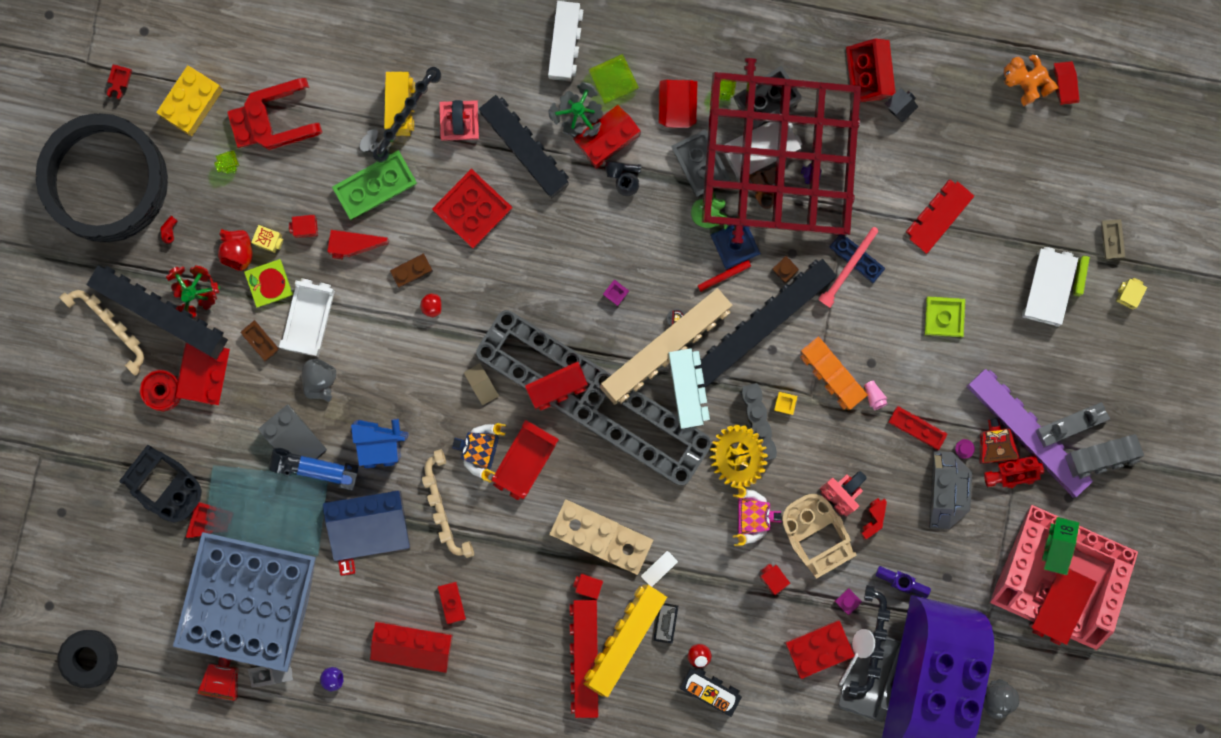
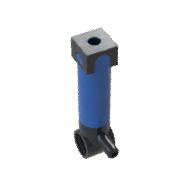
[268,448,359,490]

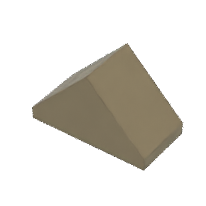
[464,363,499,405]

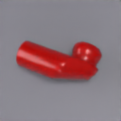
[160,215,178,244]

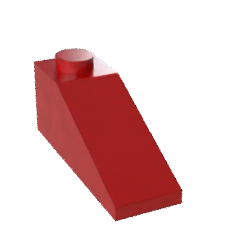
[327,230,389,260]

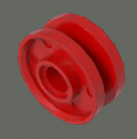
[140,370,181,412]

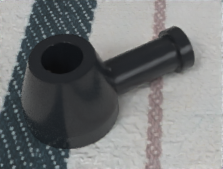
[605,161,641,178]

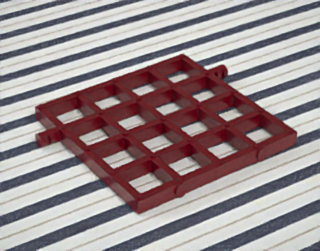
[702,58,861,244]

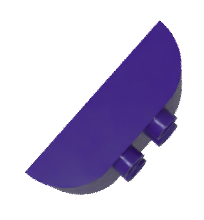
[882,595,994,738]

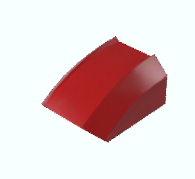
[659,79,698,128]

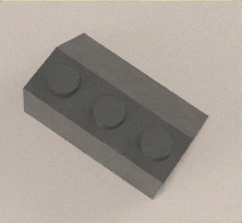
[733,66,802,130]

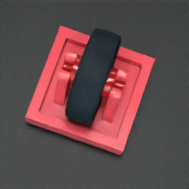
[440,100,479,141]
[819,471,867,517]

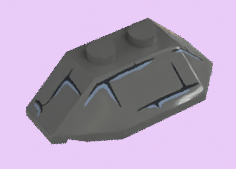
[929,451,972,529]

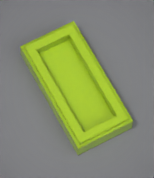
[1072,256,1090,297]

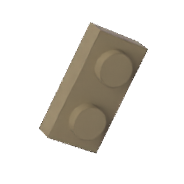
[1101,219,1125,260]

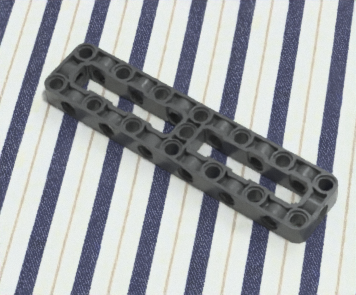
[476,310,712,486]

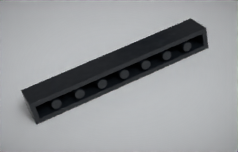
[86,265,228,360]

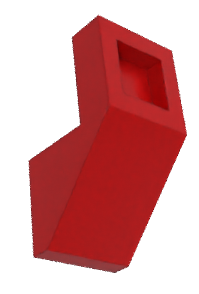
[860,498,887,540]

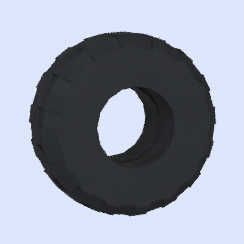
[57,630,118,688]

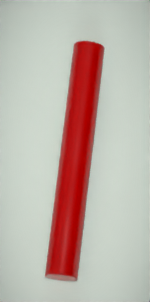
[697,260,751,292]

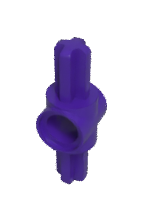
[875,566,931,598]

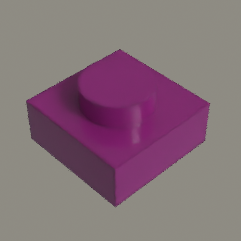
[603,279,629,307]
[835,588,862,615]

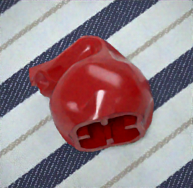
[218,229,253,271]

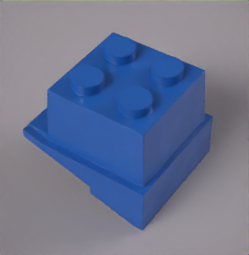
[351,419,409,468]

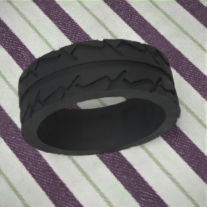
[36,113,168,243]

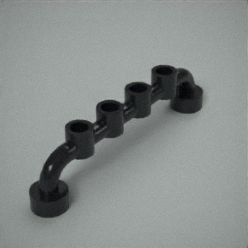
[373,67,442,163]
[848,585,890,697]

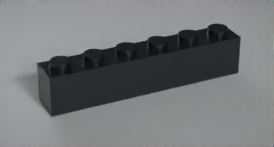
[478,95,569,199]

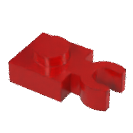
[107,64,132,100]

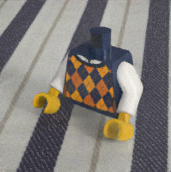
[452,423,506,483]

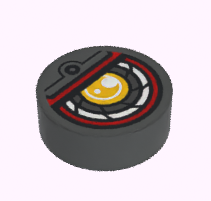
[667,309,685,326]

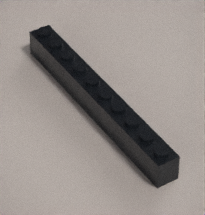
[694,258,837,388]

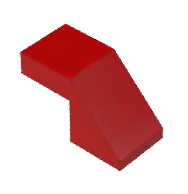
[1053,61,1080,105]

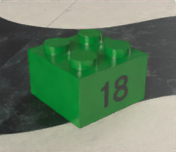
[1042,517,1080,575]

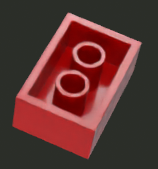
[784,620,855,679]

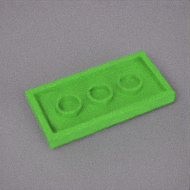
[332,150,417,221]

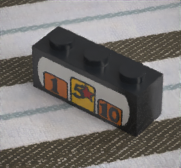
[680,667,742,717]

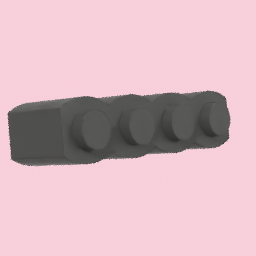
[741,383,777,461]
[1065,434,1144,479]

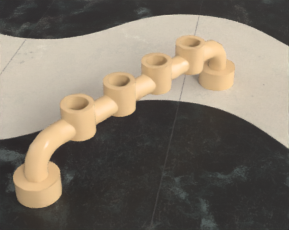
[59,290,144,376]
[422,449,474,558]

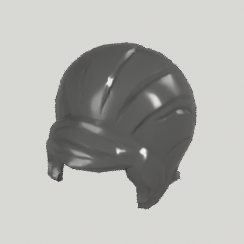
[983,679,1020,719]

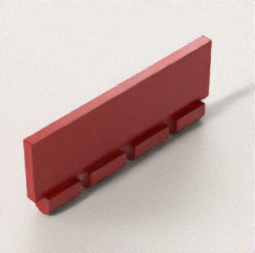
[906,179,975,254]

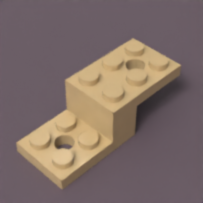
[549,499,653,575]

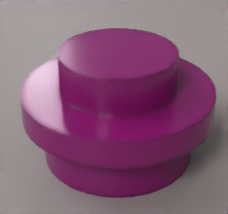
[955,439,975,458]

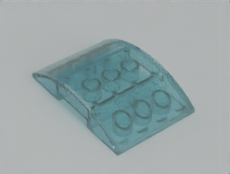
[204,465,328,556]

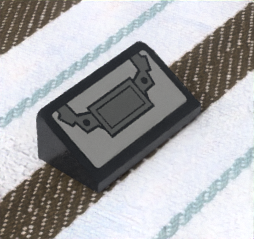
[653,603,679,644]

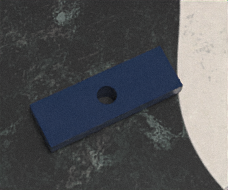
[829,235,886,283]

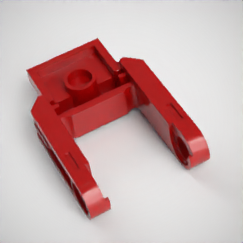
[227,78,323,150]

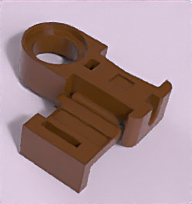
[749,166,776,209]

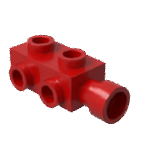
[984,456,1044,488]

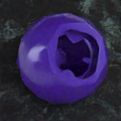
[320,667,344,692]

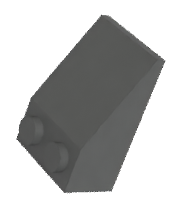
[258,404,327,459]

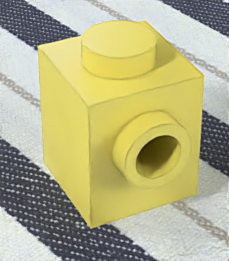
[1116,278,1147,310]

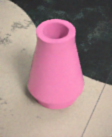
[864,381,888,411]

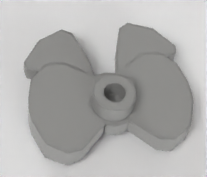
[359,129,392,152]

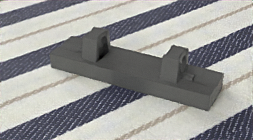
[1035,402,1110,448]

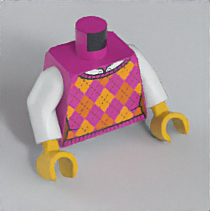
[733,486,781,546]

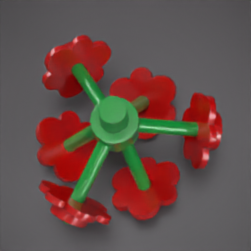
[166,265,220,318]

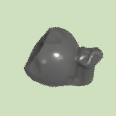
[302,358,336,402]

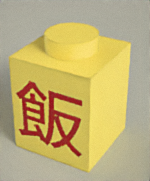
[251,225,283,253]

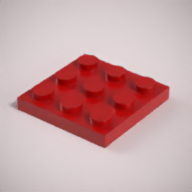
[432,168,513,249]

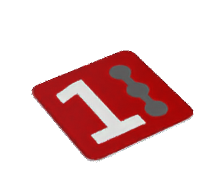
[338,558,356,576]

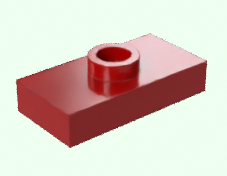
[438,582,466,624]

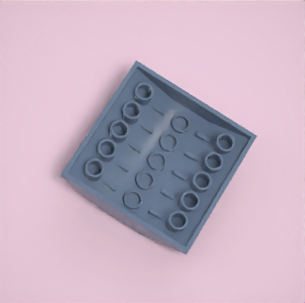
[173,532,316,672]

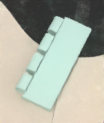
[668,348,710,429]

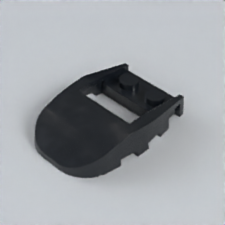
[119,445,202,522]

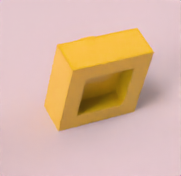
[774,392,797,415]

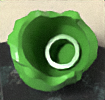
[691,192,728,229]

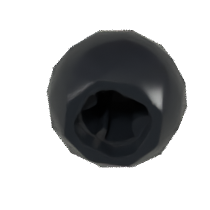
[616,173,639,197]

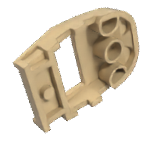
[783,494,857,579]

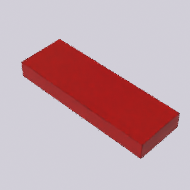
[888,406,948,451]

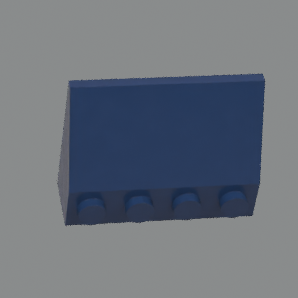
[323,491,410,561]

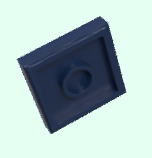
[710,226,761,270]

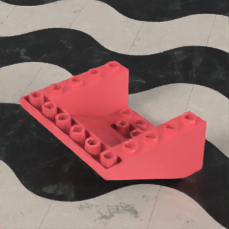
[990,505,1138,650]

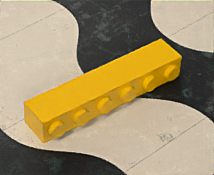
[584,585,667,697]

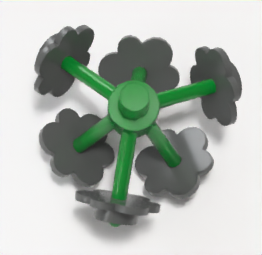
[549,82,603,137]

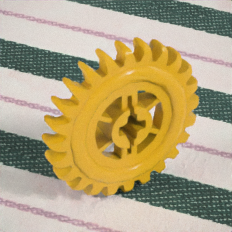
[709,425,768,487]

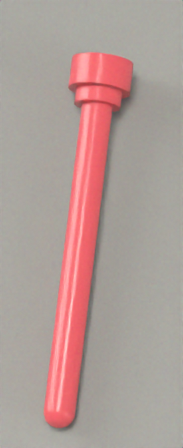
[818,227,878,308]

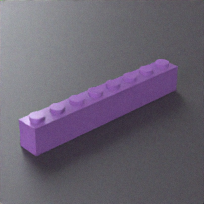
[966,369,1093,498]

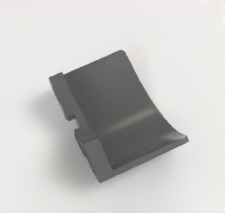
[838,631,901,722]

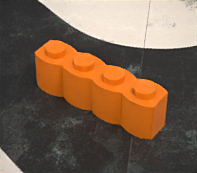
[800,336,868,411]

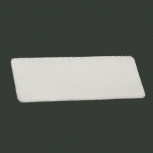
[641,551,678,587]

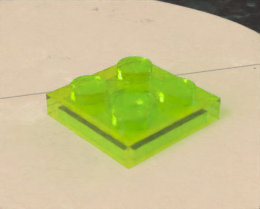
[588,54,639,105]

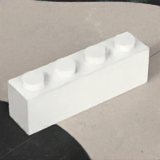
[548,1,583,82]

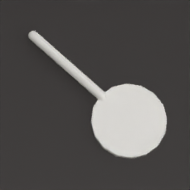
[839,629,875,686]

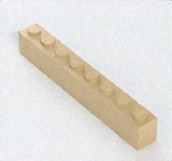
[600,288,732,405]

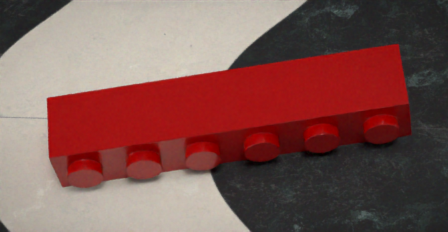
[570,600,598,718]

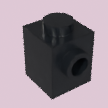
[884,88,918,123]

